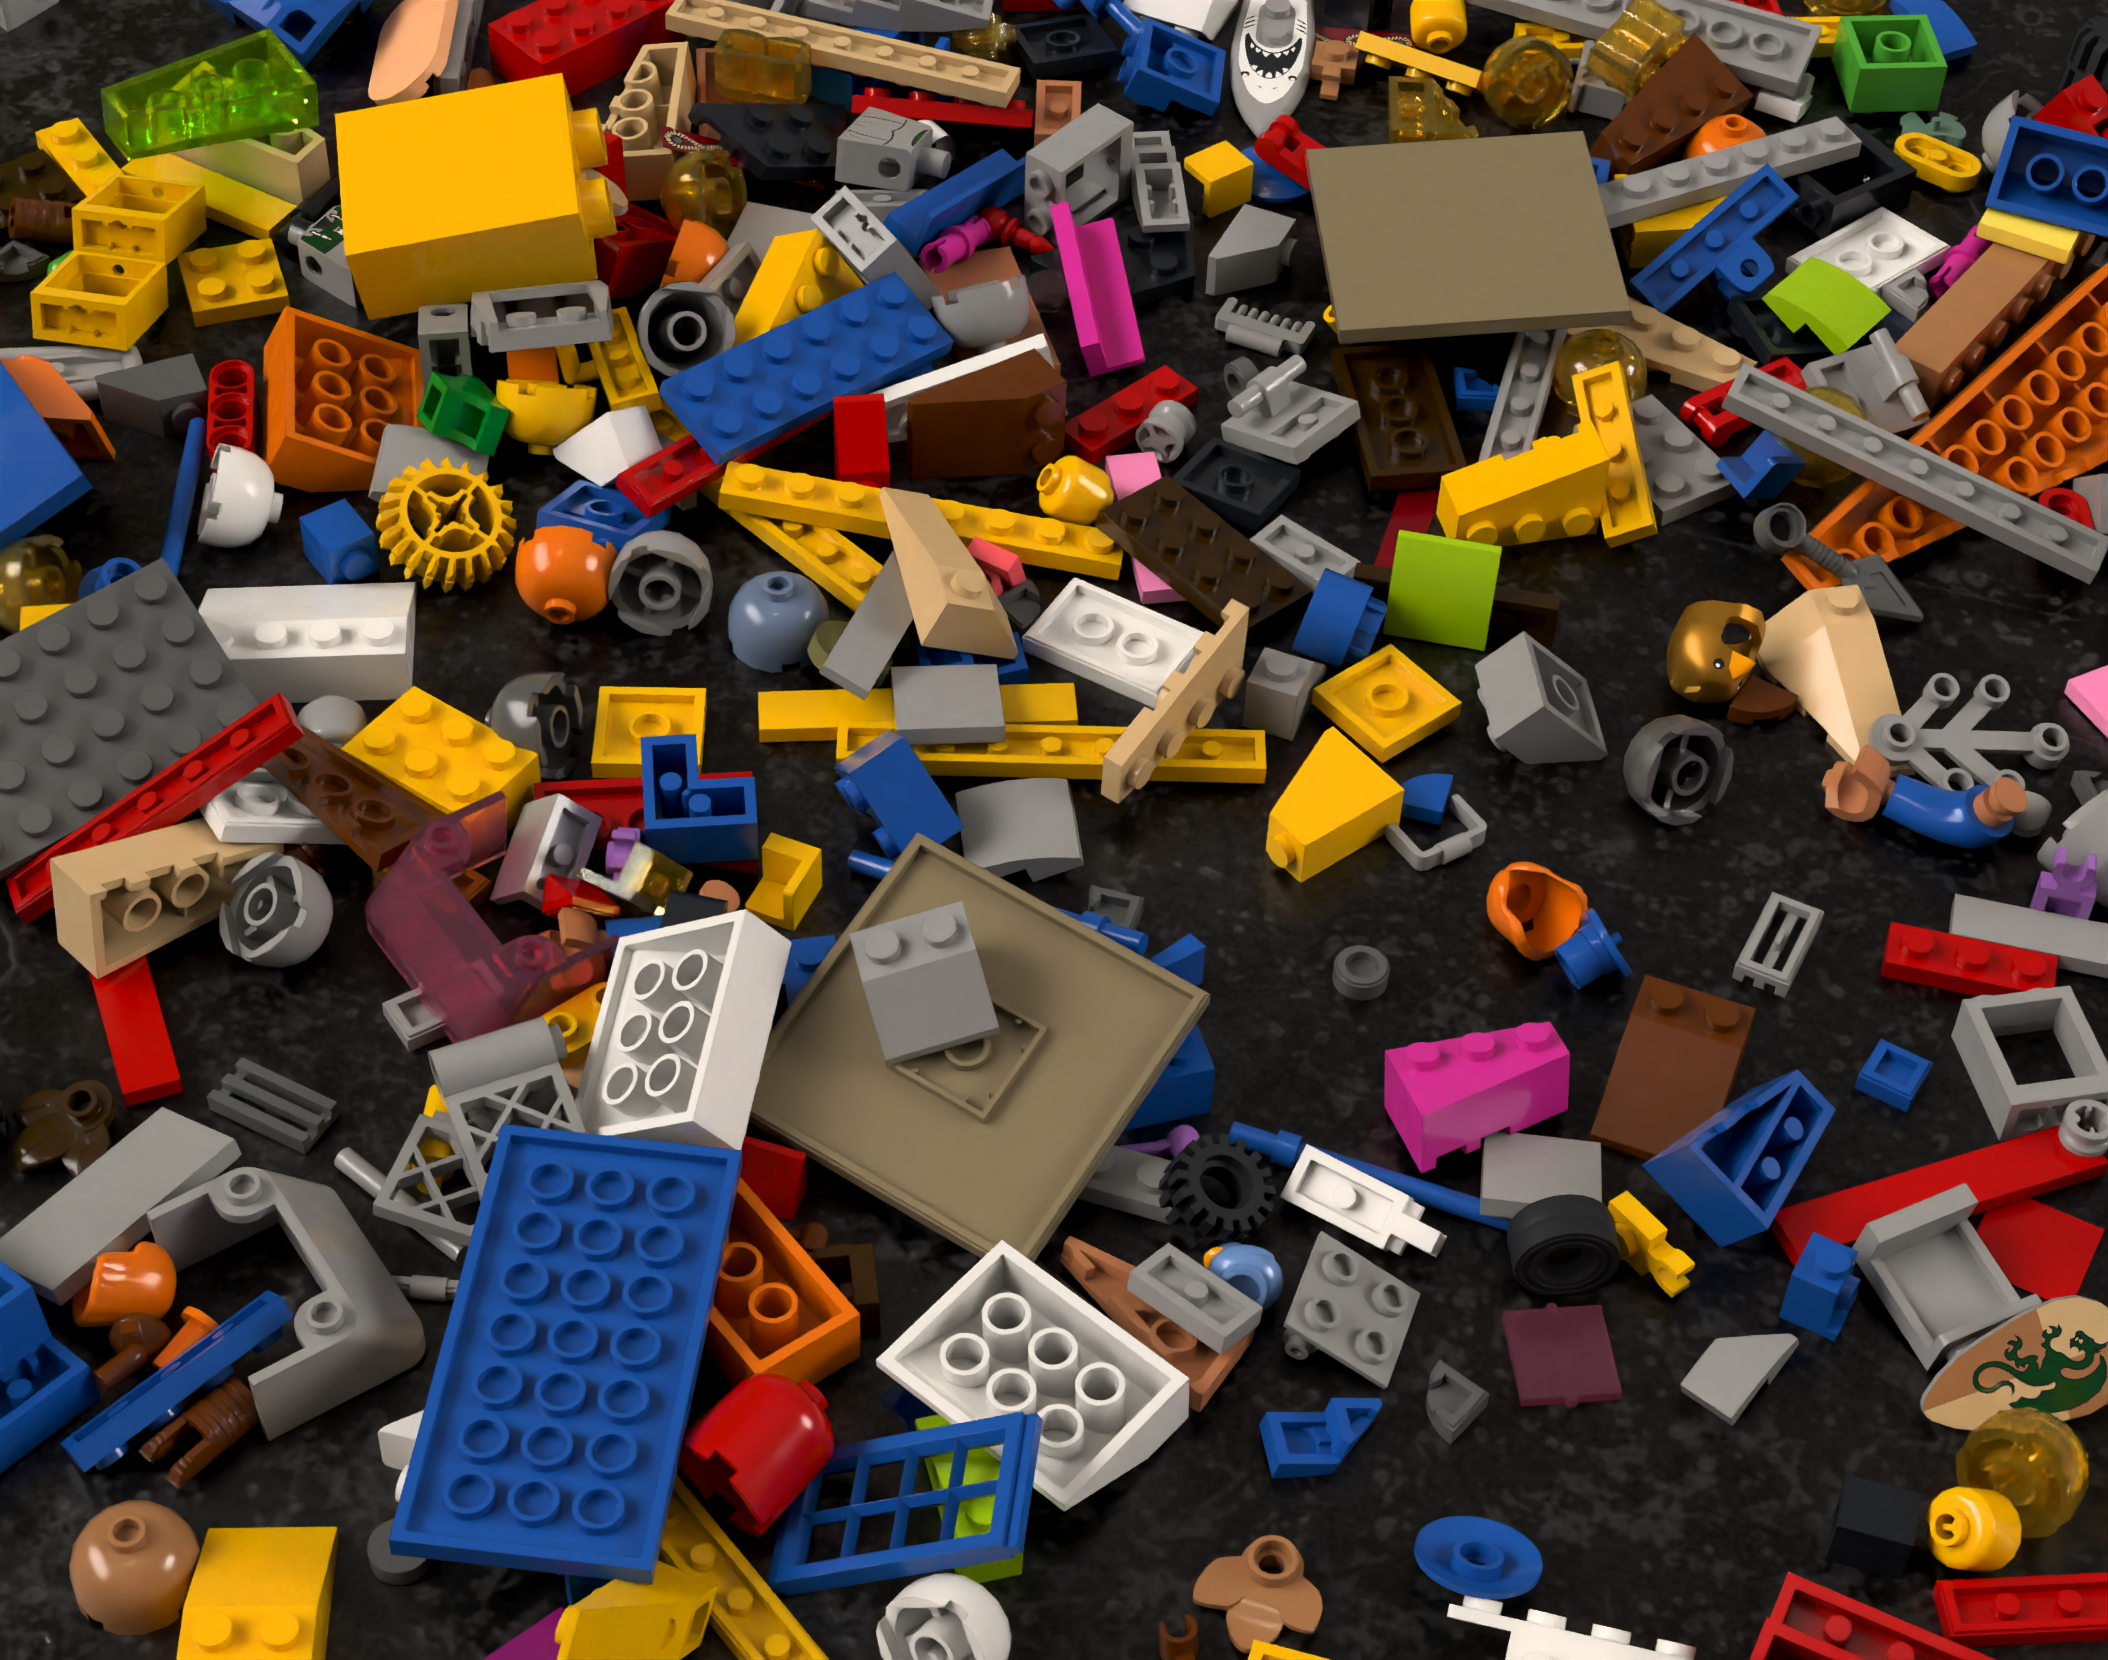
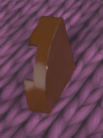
[1727,675,1799,725]

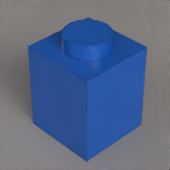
[299,499,379,585]

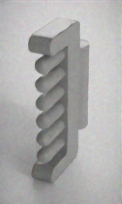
[1215,297,1316,358]

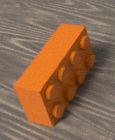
[703,1177,861,1388]

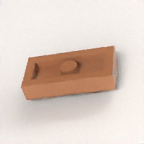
[1034,80,1082,147]

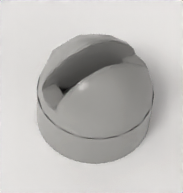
[2011,791,2052,838]

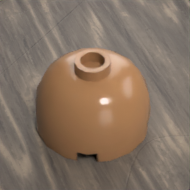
[69,1500,201,1635]

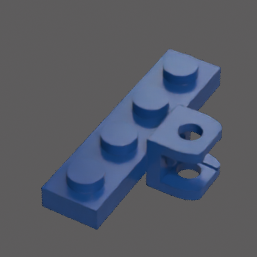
[1627,163,1799,315]

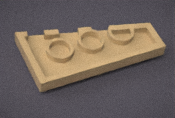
[1565,296,1758,392]
[1101,599,1250,804]

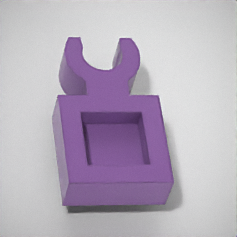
[606,827,646,891]
[2029,847,2097,920]

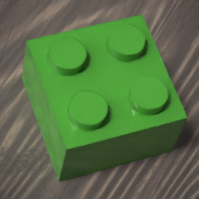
[1831,14,1948,114]

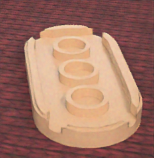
[368,0,458,106]

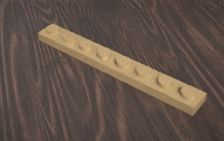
[665,0,1021,108]

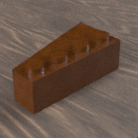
[1589,32,1753,182]

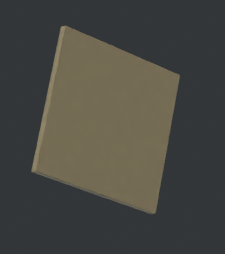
[1305,131,1632,344]
[748,832,1210,1263]

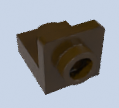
[812,1243,881,1340]

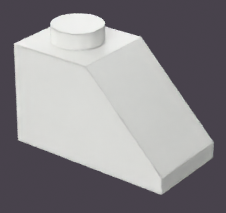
[553,405,662,487]

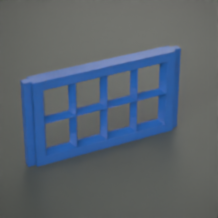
[767,1411,1043,1596]

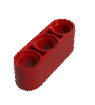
[206,360,261,473]

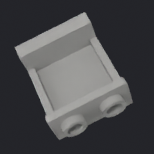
[1852,1183,2043,1372]

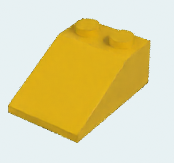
[176,1527,339,1660]

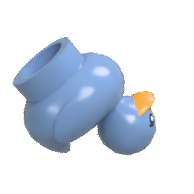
[1203,1242,1284,1312]

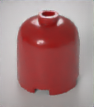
[678,1372,835,1537]

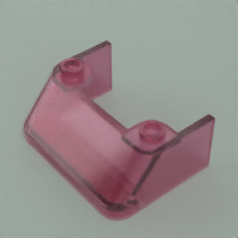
[365,790,619,1044]

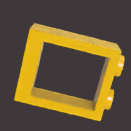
[72,174,207,265]
[30,250,169,351]

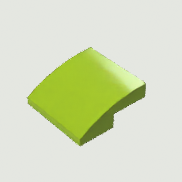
[1762,257,1892,355]
[1383,530,1502,651]

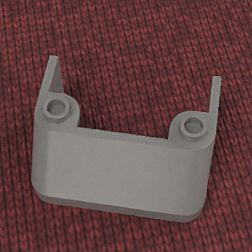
[146,1167,426,1441]

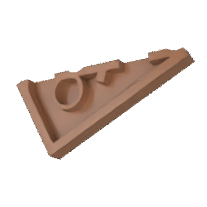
[1060,1236,1256,1412]

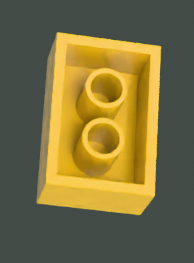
[341,686,541,864]

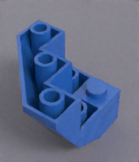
[204,0,374,68]

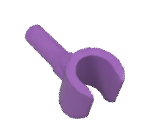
[1120,1125,1200,1159]

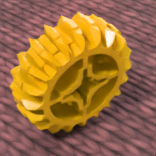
[376,456,517,593]

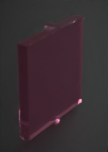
[1502,1303,1622,1408]

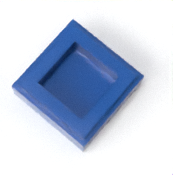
[1854,1039,1933,1112]

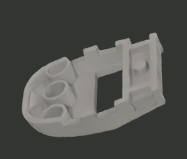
[469,280,615,353]

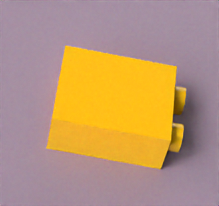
[335,73,617,321]

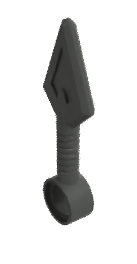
[1753,503,1924,623]

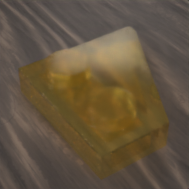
[1387,76,1478,144]

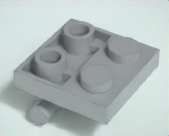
[1800,328,1931,437]
[1221,354,1361,465]

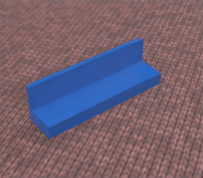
[883,149,1026,256]

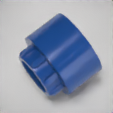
[1291,568,1388,670]

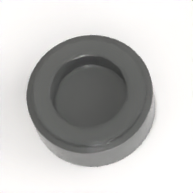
[1223,356,1259,398]
[1332,945,1390,1001]
[367,1519,434,1585]

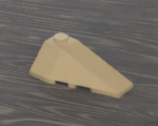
[879,487,1018,660]
[1749,584,1916,778]

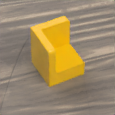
[1184,140,1254,218]
[745,832,822,931]

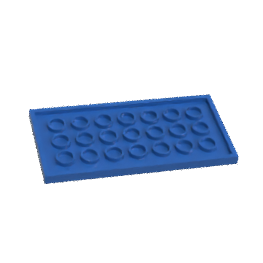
[389,1124,743,1585]

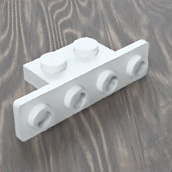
[1447,1595,1696,1660]

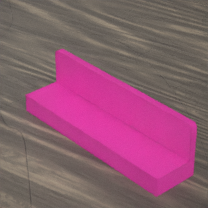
[1050,201,1145,377]

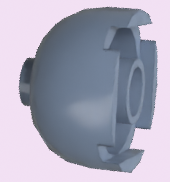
[728,571,830,673]

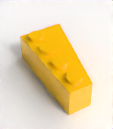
[733,229,865,347]

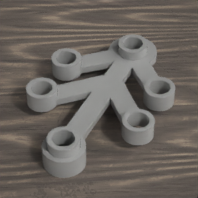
[1868,673,2070,791]

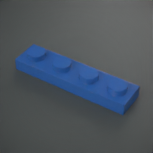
[60,1290,295,1472]

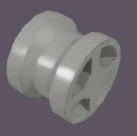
[1135,400,1197,463]

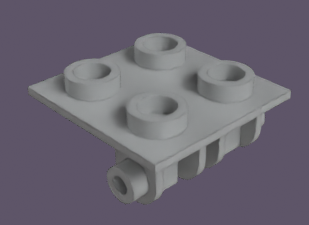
[1282,1231,1421,1390]

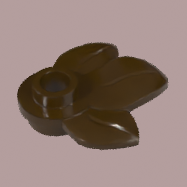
[12,1079,115,1178]

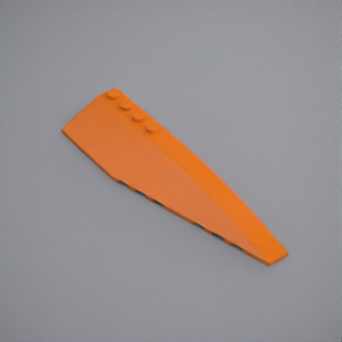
[1780,262,2108,591]

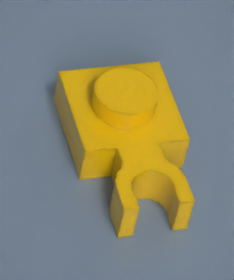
[1608,1190,1695,1298]

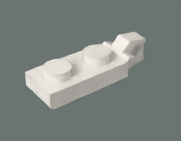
[1280,1144,1447,1258]

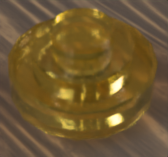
[952,14,1016,62]

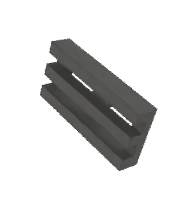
[207,1057,340,1155]

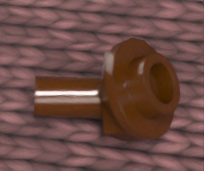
[92,1313,172,1393]

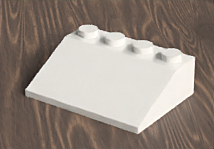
[198,582,417,704]
[575,909,792,1150]
[876,1240,1189,1511]

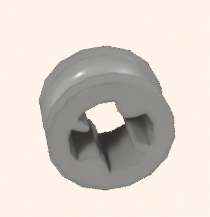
[2058,1099,2108,1158]

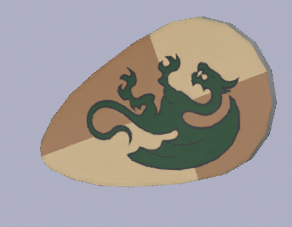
[1920,1295,2108,1431]

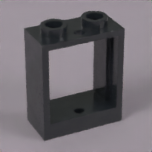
[1783,123,1917,239]

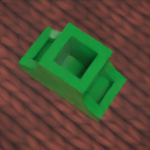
[416,371,510,456]

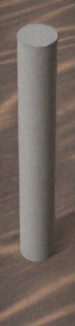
[334,1147,468,1264]

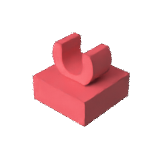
[967,536,1027,596]

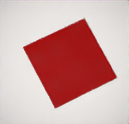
[1977,1198,2105,1300]

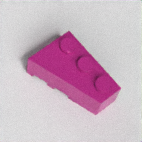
[1384,1021,1570,1174]

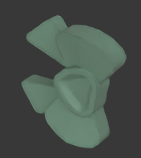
[1900,111,1966,148]

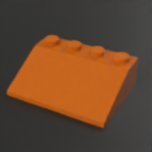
[263,306,426,493]

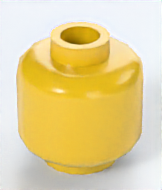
[1410,0,1467,54]
[1037,455,1114,526]
[1925,1486,2022,1572]

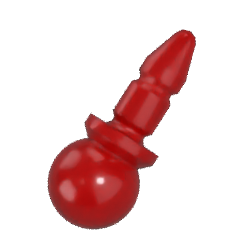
[975,206,1056,255]

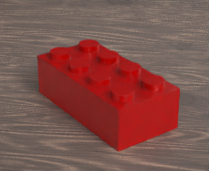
[488,0,686,98]

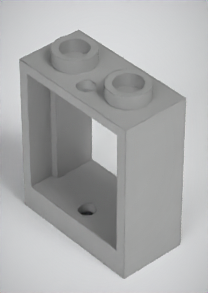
[1024,103,1134,247]
[810,186,943,310]
[1951,985,2108,1141]

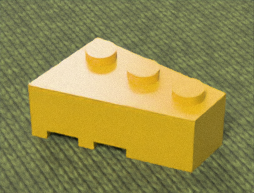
[1436,420,1610,547]

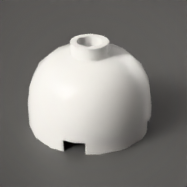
[197,443,283,548]
[876,1573,1012,1660]

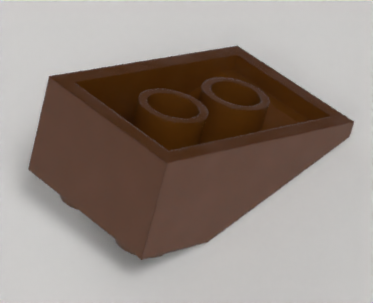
[907,348,1067,480]
[1589,974,1756,1160]

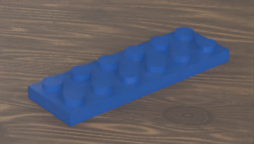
[659,272,954,466]

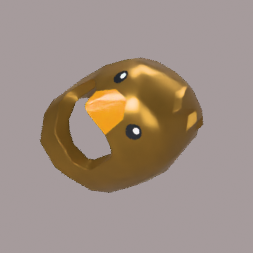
[1667,600,1766,704]

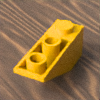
[555,1561,719,1660]

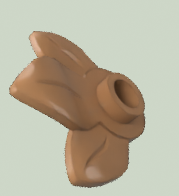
[1193,1535,1323,1653]

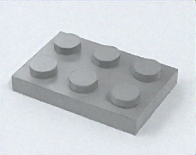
[1573,394,1739,527]

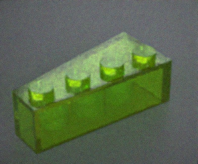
[101,28,319,160]

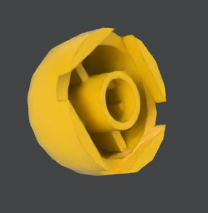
[496,379,597,455]

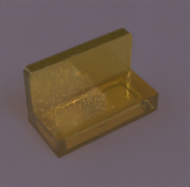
[575,841,694,916]

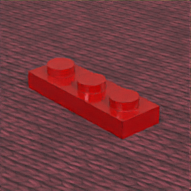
[1064,365,1199,465]
[1881,922,2058,996]

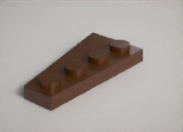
[262,725,452,872]

